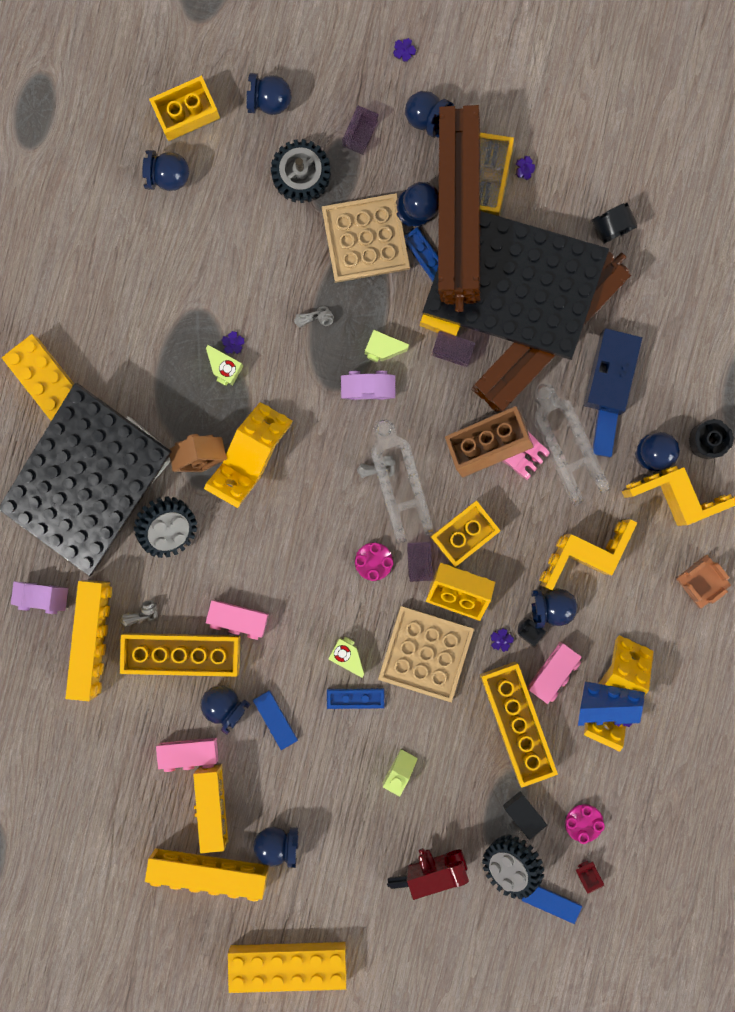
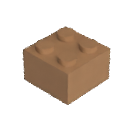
[169,434,227,472]

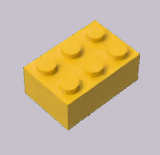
[149,75,220,141]
[430,501,501,567]
[425,563,495,621]

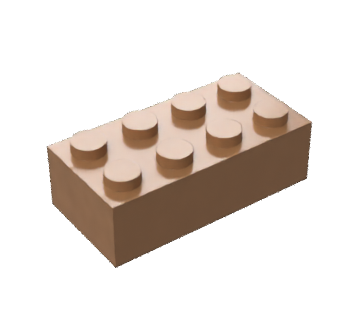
[445,406,534,478]

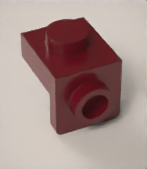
[576,861,605,895]

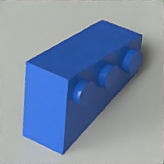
[578,682,645,726]

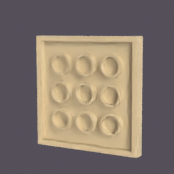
[322,193,410,283]
[378,606,474,703]

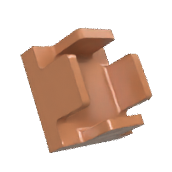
[676,555,731,609]

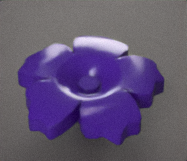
[393,38,416,62]
[515,156,535,180]
[221,331,245,354]
[490,628,514,652]

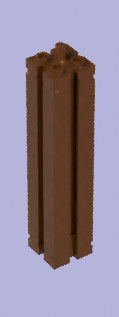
[438,105,480,312]
[471,252,631,414]

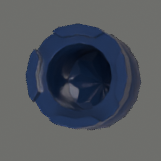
[246,73,292,115]
[405,91,454,138]
[142,150,189,191]
[396,182,439,227]
[635,432,680,472]
[531,588,578,628]
[200,685,251,735]
[253,826,298,868]

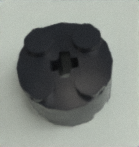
[592,202,637,244]
[689,419,734,459]

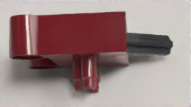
[387,848,469,900]

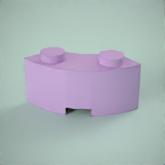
[341,371,395,400]
[11,581,68,614]

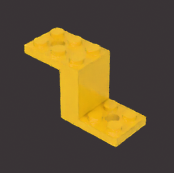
[204,402,293,508]
[622,466,735,526]
[539,519,637,590]
[584,635,654,752]

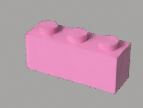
[206,600,269,640]
[527,642,582,704]
[156,737,219,772]

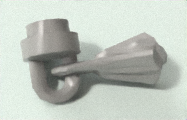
[294,306,334,328]
[357,456,396,478]
[119,600,158,627]

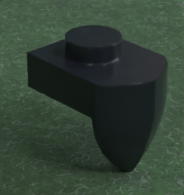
[517,619,546,648]

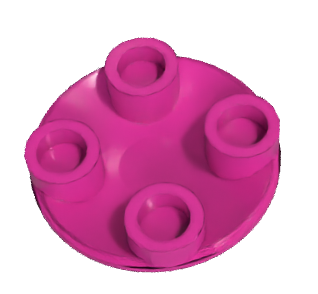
[355,543,393,581]
[565,804,605,844]

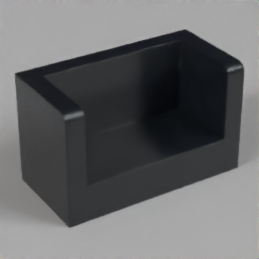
[503,791,547,840]

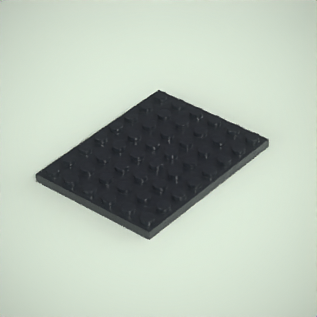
[422,211,609,360]
[0,383,172,576]

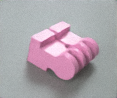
[502,432,550,480]

